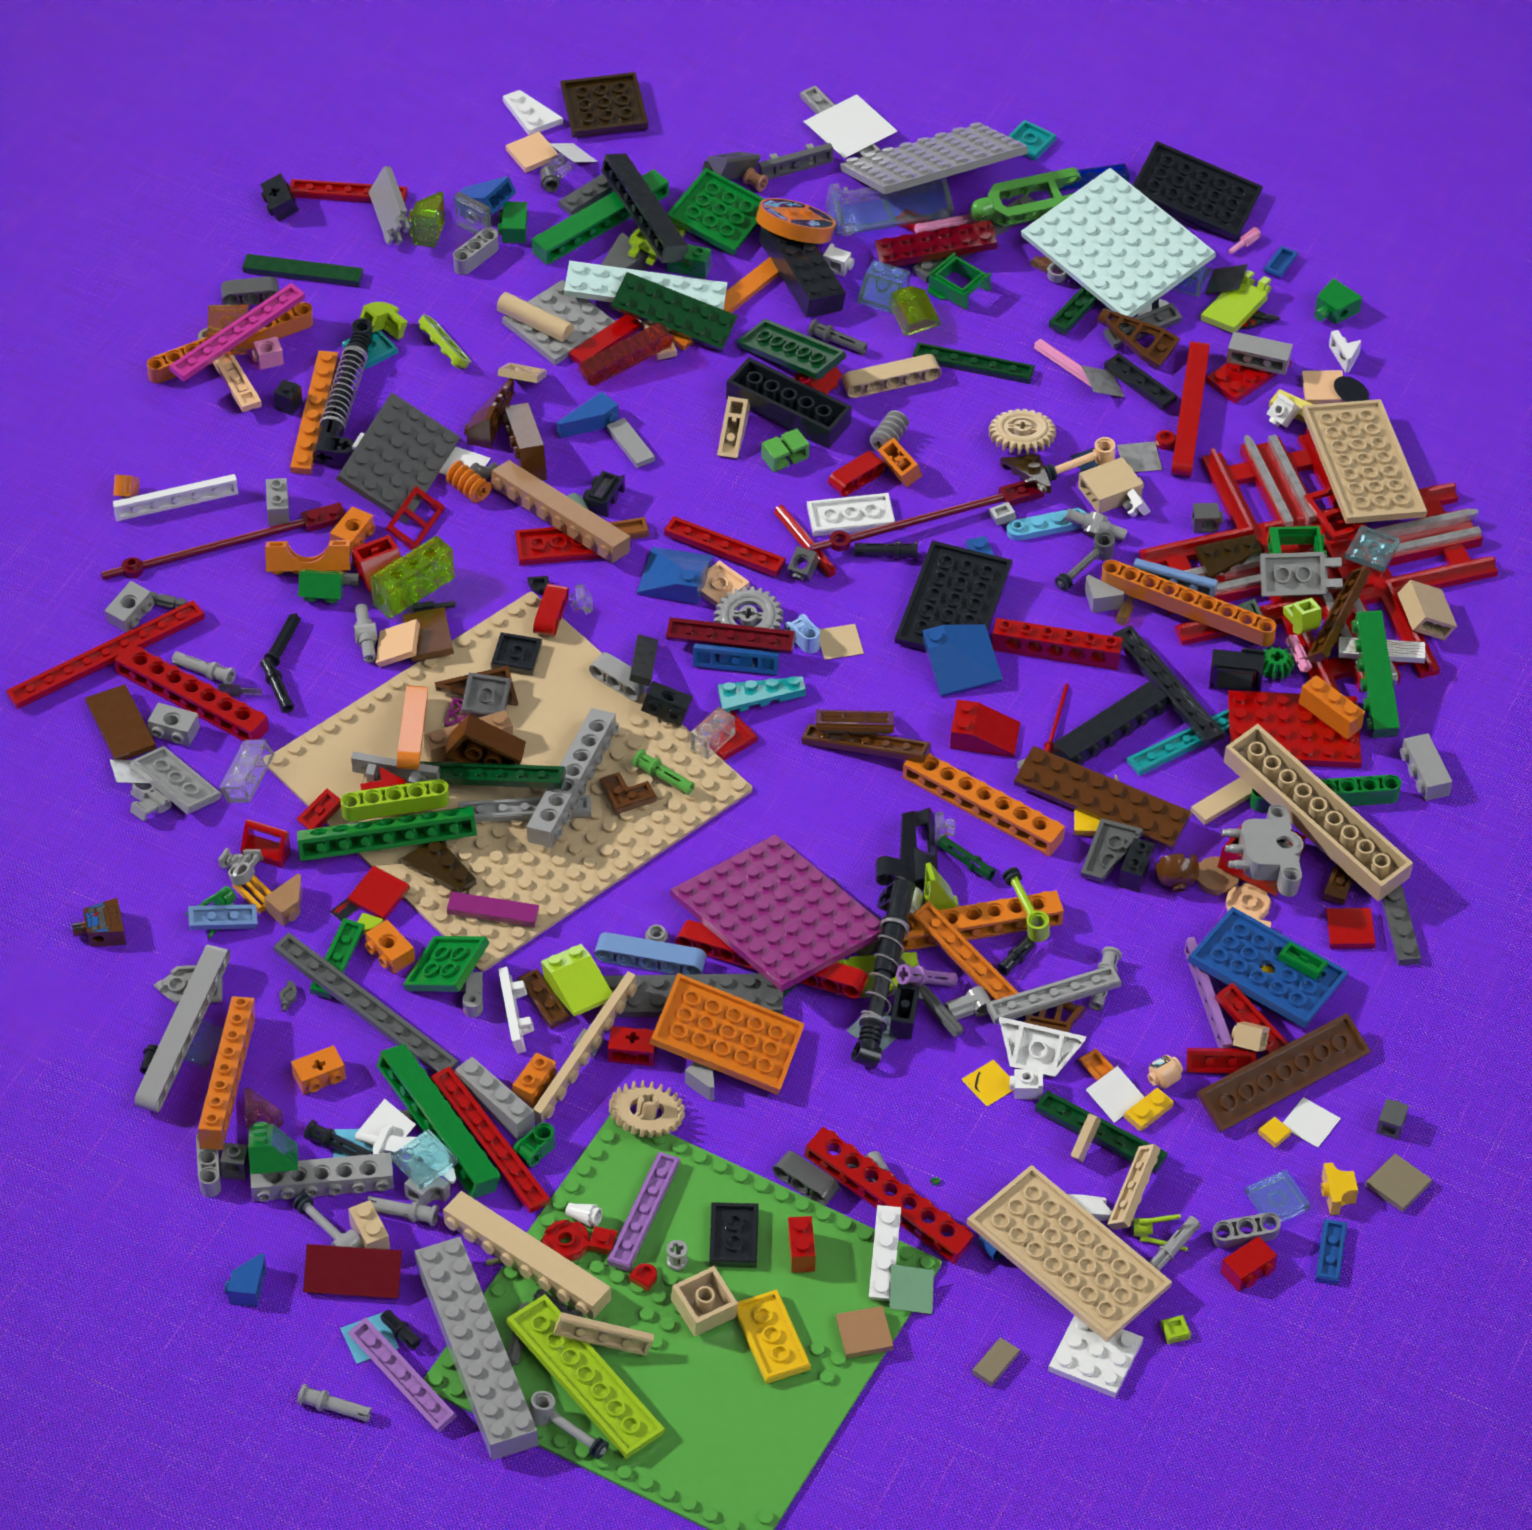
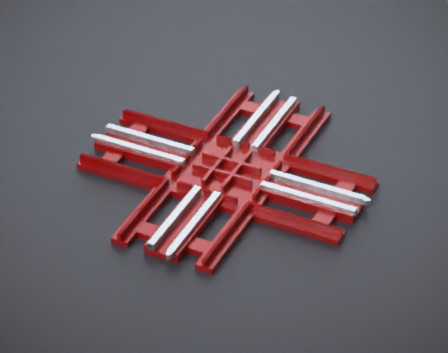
[1139,428,1498,692]

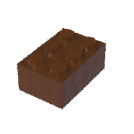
[444,714,526,765]

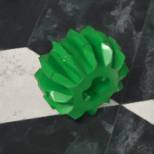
[1263,645,1295,681]

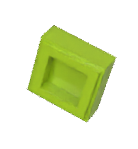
[1160,1315,1191,1345]

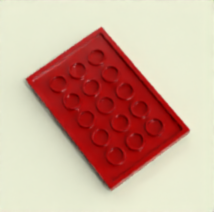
[1227,690,1362,768]

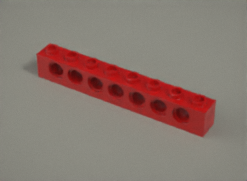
[114,643,269,746]
[804,1127,974,1265]

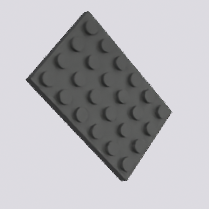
[336,392,461,524]

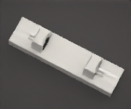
[498,967,534,1054]

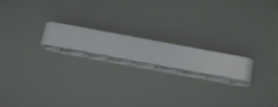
[134,944,230,1113]

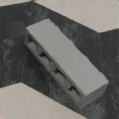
[455,1057,535,1140]

